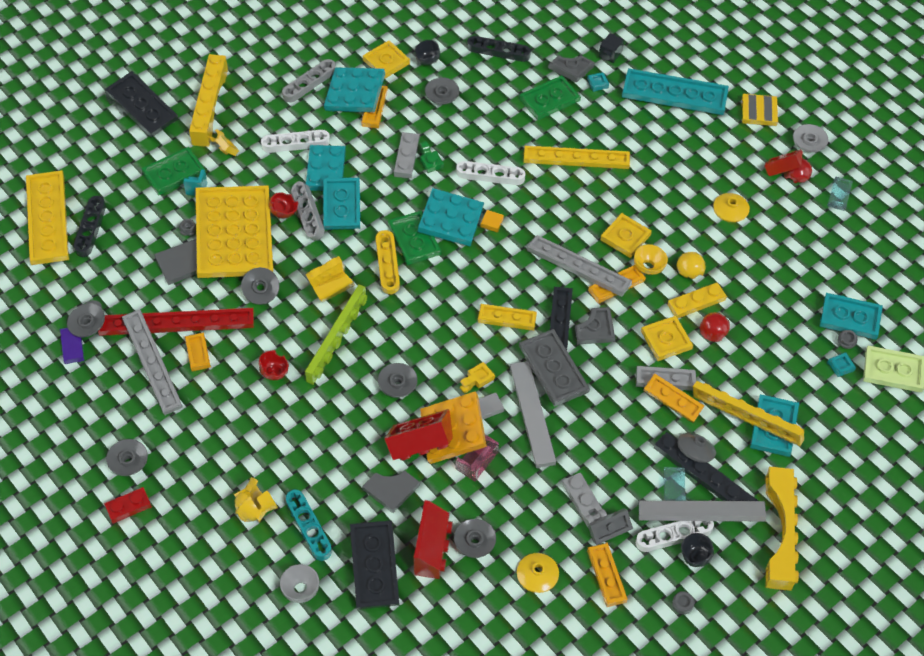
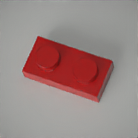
[104,487,152,524]

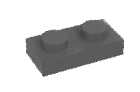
[587,508,633,545]

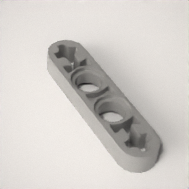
[282,59,336,103]
[291,181,324,241]

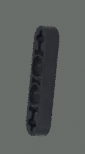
[467,36,531,62]
[74,196,106,257]

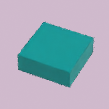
[587,72,609,92]
[828,353,856,377]

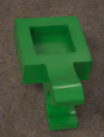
[420,141,444,173]

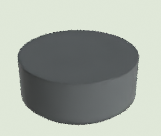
[672,592,695,614]

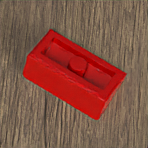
[764,149,803,176]

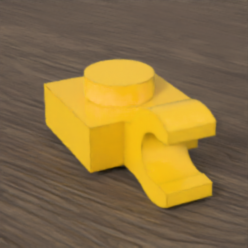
[209,129,239,156]
[459,362,495,393]

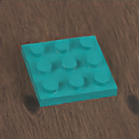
[324,67,386,112]
[418,188,484,246]

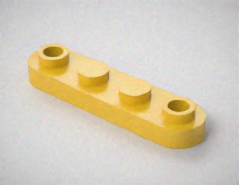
[376,230,400,294]

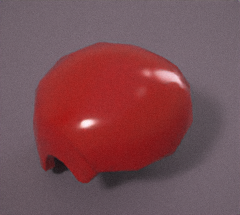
[783,158,813,183]
[269,192,298,219]
[699,312,730,342]
[259,350,289,380]

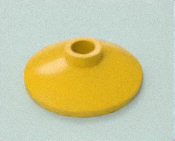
[713,193,750,222]
[517,553,559,593]

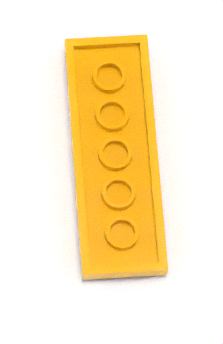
[26,171,69,265]

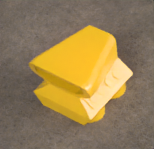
[306,256,355,302]

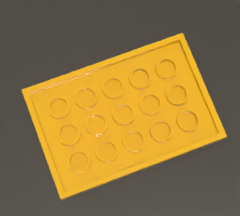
[196,186,273,278]

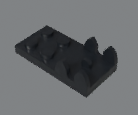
[105,71,178,138]
[350,520,400,610]

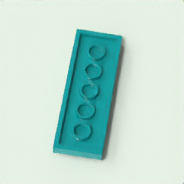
[622,68,729,115]

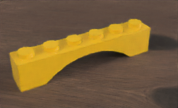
[189,54,228,147]
[766,467,799,591]

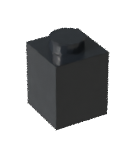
[599,33,624,63]

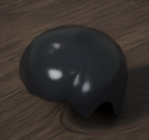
[415,40,440,65]
[681,533,714,567]

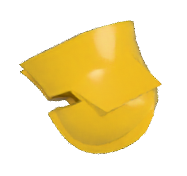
[234,477,278,523]

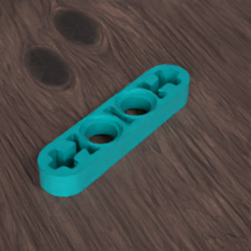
[286,490,332,561]

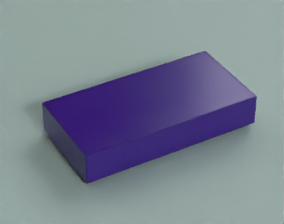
[60,328,84,364]

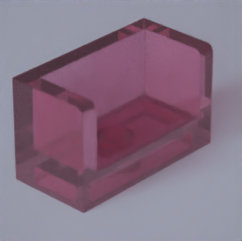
[455,435,499,482]

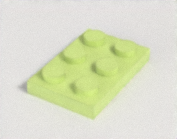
[863,346,924,393]

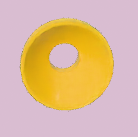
[634,244,668,275]

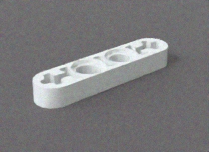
[261,130,330,153]
[456,161,525,185]
[636,521,714,552]

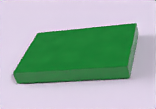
[519,75,581,121]
[141,147,206,196]
[388,210,441,265]

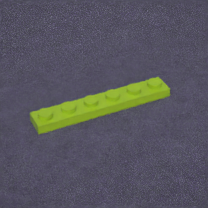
[305,284,367,385]

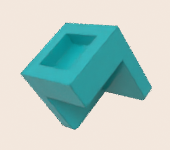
[183,170,208,196]

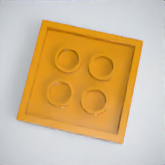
[420,392,487,464]

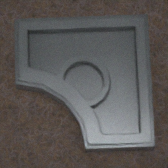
[548,56,595,83]
[574,307,615,345]
[362,470,420,513]

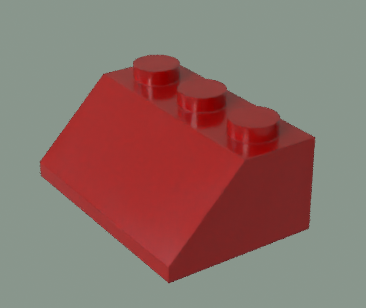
[385,409,453,461]
[414,500,453,579]

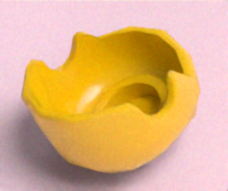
[676,252,706,279]

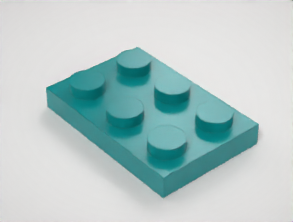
[306,145,346,191]
[323,178,360,230]
[820,292,883,340]
[750,394,799,457]

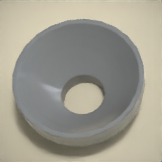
[280,564,319,603]

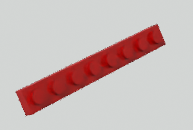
[98,308,254,336]

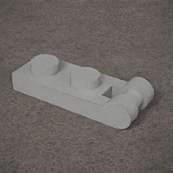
[562,472,607,527]

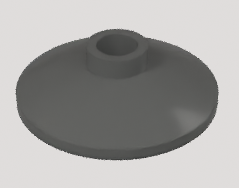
[425,78,459,104]
[241,267,279,305]
[67,303,105,337]
[378,363,417,397]
[677,432,716,463]
[106,439,148,476]
[454,519,496,558]

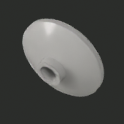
[793,124,828,152]

